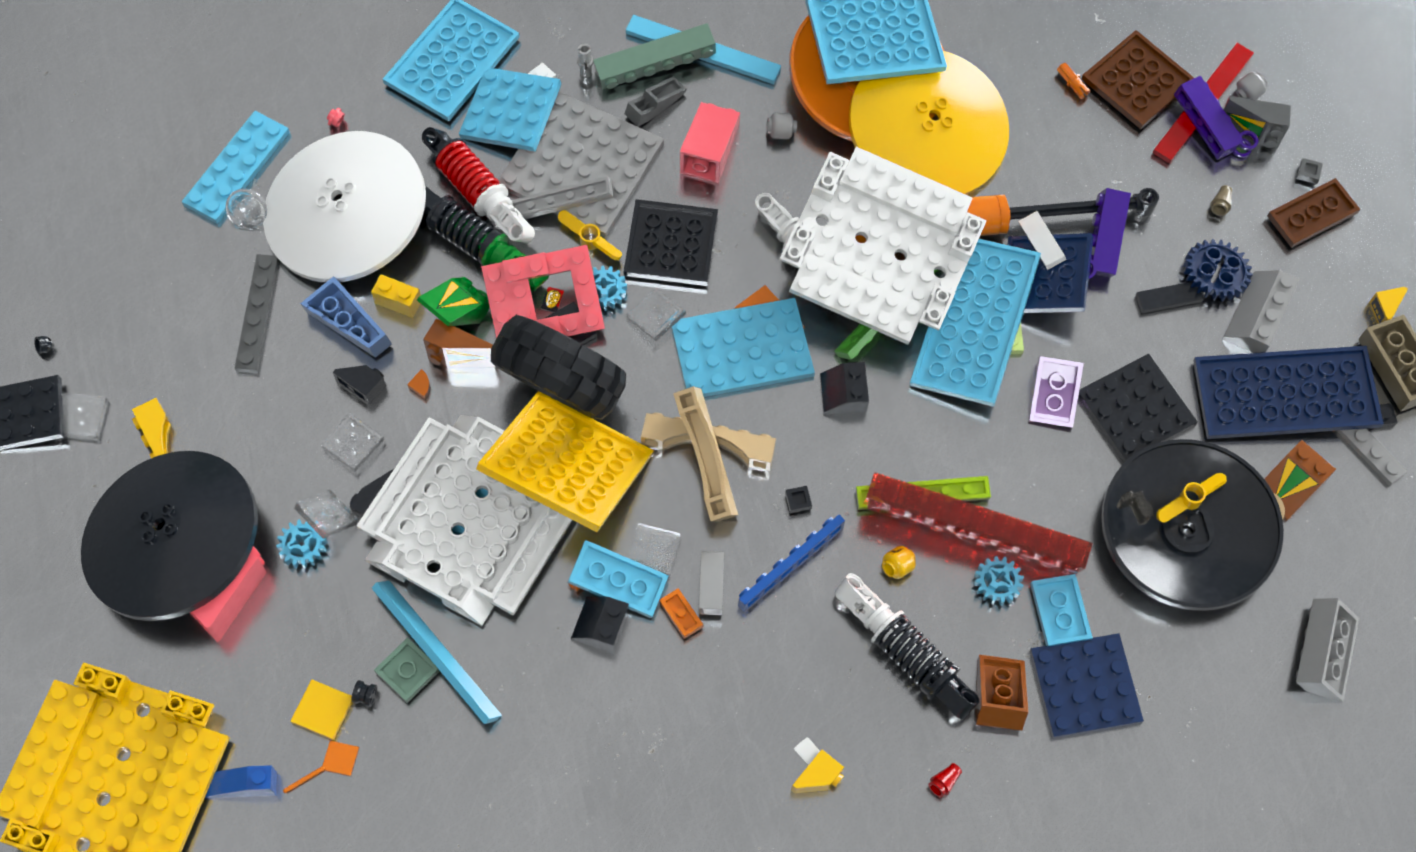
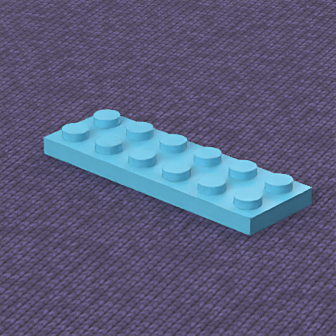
[182,111,290,224]

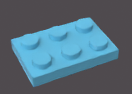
[1030,574,1093,647]

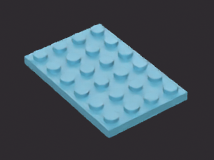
[383,0,520,121]
[671,298,815,397]

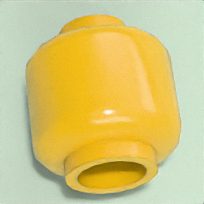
[882,546,916,579]

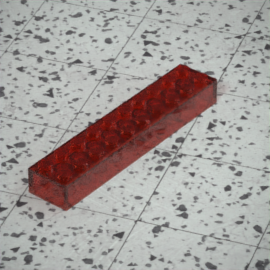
[864,472,1093,575]

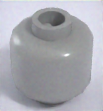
[1236,72,1268,100]
[766,112,797,140]

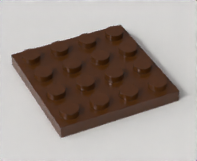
[1081,30,1194,129]

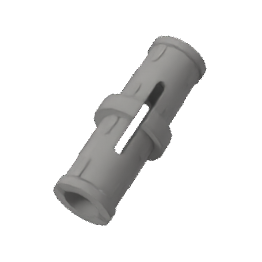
[577,44,593,78]

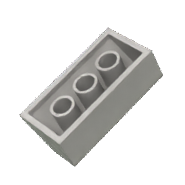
[1223,270,1300,353]
[1296,598,1359,702]

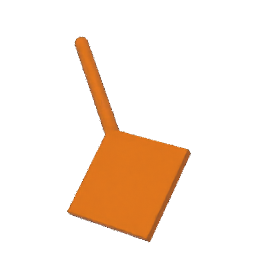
[283,741,359,793]

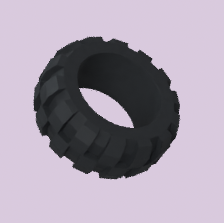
[490,315,626,420]

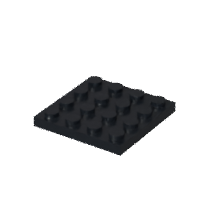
[623,199,718,286]
[1078,354,1198,463]

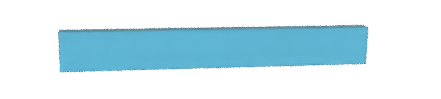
[626,15,781,85]
[372,581,502,724]

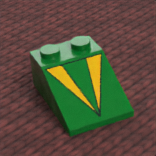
[417,277,490,326]

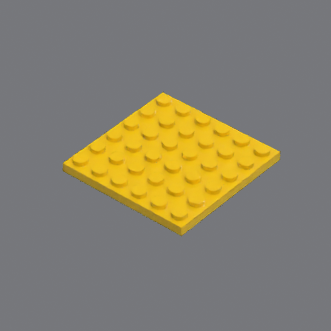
[476,391,654,532]

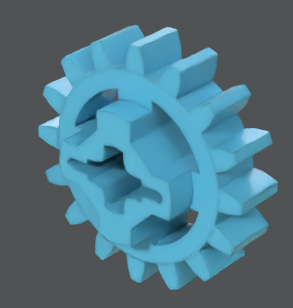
[593,265,627,311]
[276,519,327,569]
[974,556,1024,606]

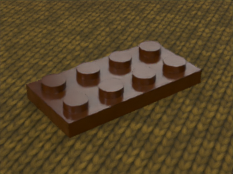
[1267,178,1360,248]

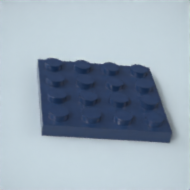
[1007,233,1093,313]
[1030,633,1144,739]

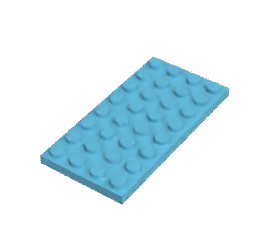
[910,239,1041,407]

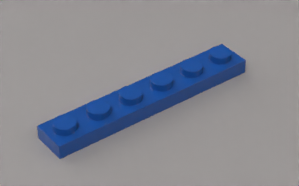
[738,514,845,612]

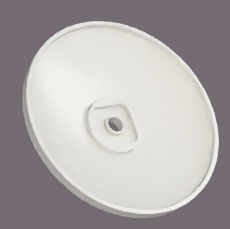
[263,131,426,282]

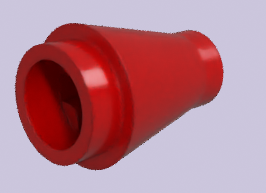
[928,763,962,798]

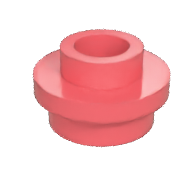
[327,107,345,128]

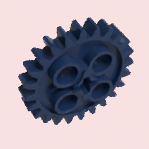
[1183,239,1253,301]

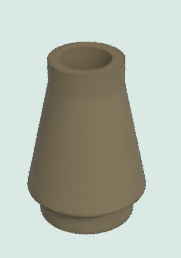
[1210,185,1233,216]

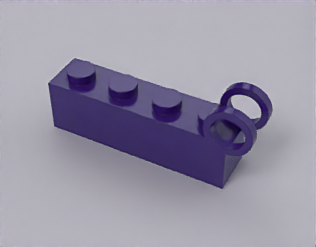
[1174,75,1259,160]
[1089,188,1131,279]

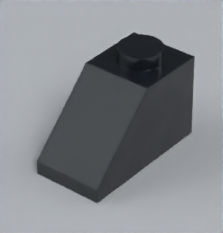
[333,365,386,405]

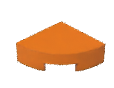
[407,369,430,399]

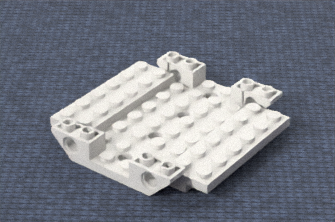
[779,147,986,345]
[357,415,572,626]

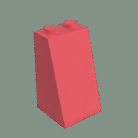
[680,102,740,184]
[190,546,267,642]

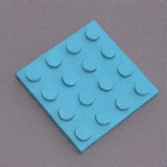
[459,68,562,152]

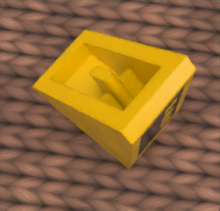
[1369,287,1408,324]

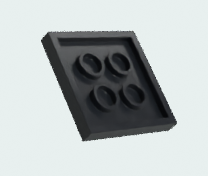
[0,375,64,450]

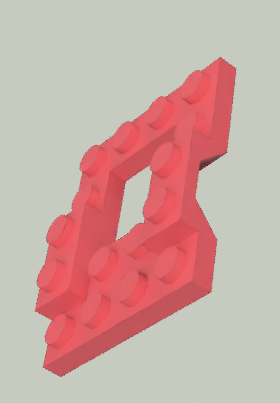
[481,245,605,338]

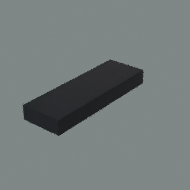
[1136,281,1204,314]

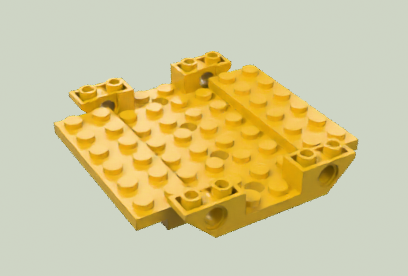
[0,662,230,852]

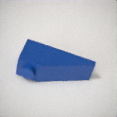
[205,765,277,798]

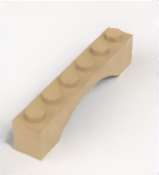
[673,386,738,522]
[641,413,776,471]

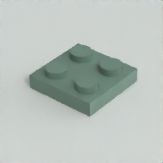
[374,637,440,703]

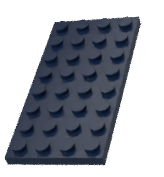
[1193,346,1384,439]

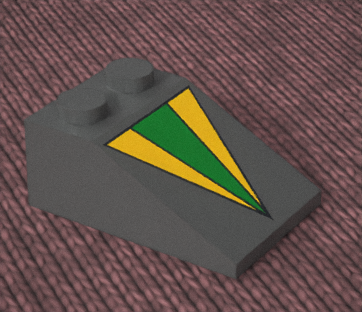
[1223,96,1291,148]

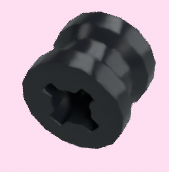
[351,680,377,708]

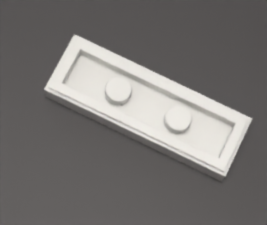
[1019,211,1066,270]

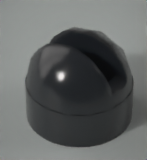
[34,336,53,354]

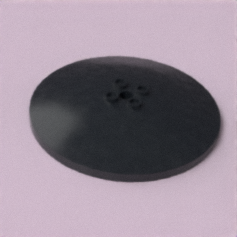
[1102,439,1284,611]
[81,451,258,621]

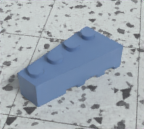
[300,276,392,358]

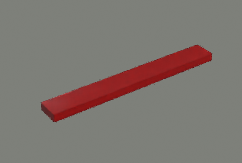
[1153,42,1254,164]

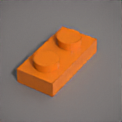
[659,588,703,639]

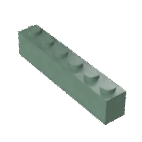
[593,23,716,90]

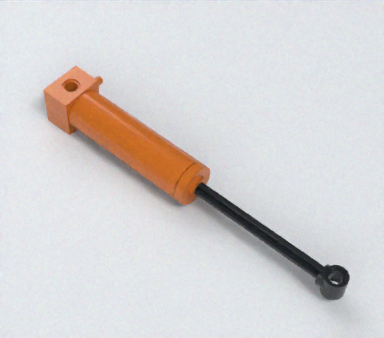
[855,188,1159,243]

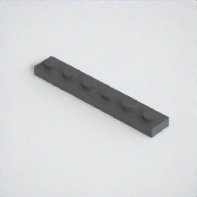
[235,254,279,374]

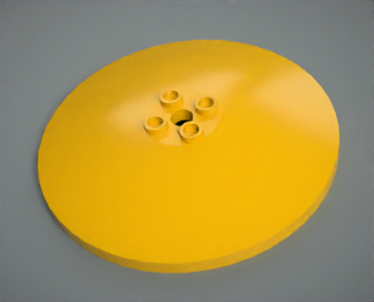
[849,51,1009,195]

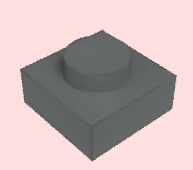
[1297,158,1323,184]

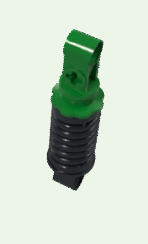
[423,186,549,292]

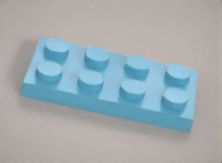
[567,540,669,618]

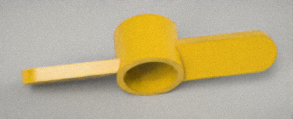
[558,210,622,260]
[1156,473,1227,522]

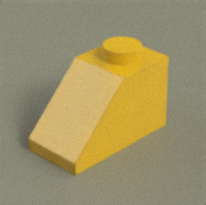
[791,749,844,794]

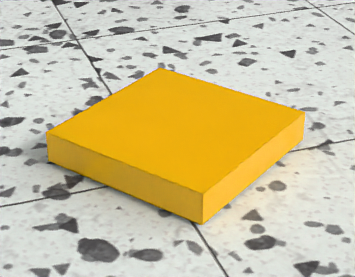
[290,679,352,741]

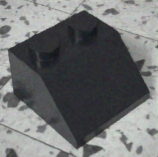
[820,362,869,414]
[571,597,629,654]

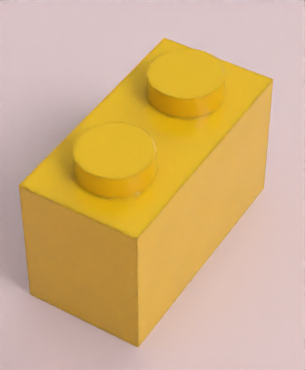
[371,274,421,318]

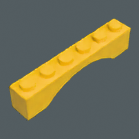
[132,398,170,458]

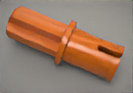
[1057,63,1090,99]

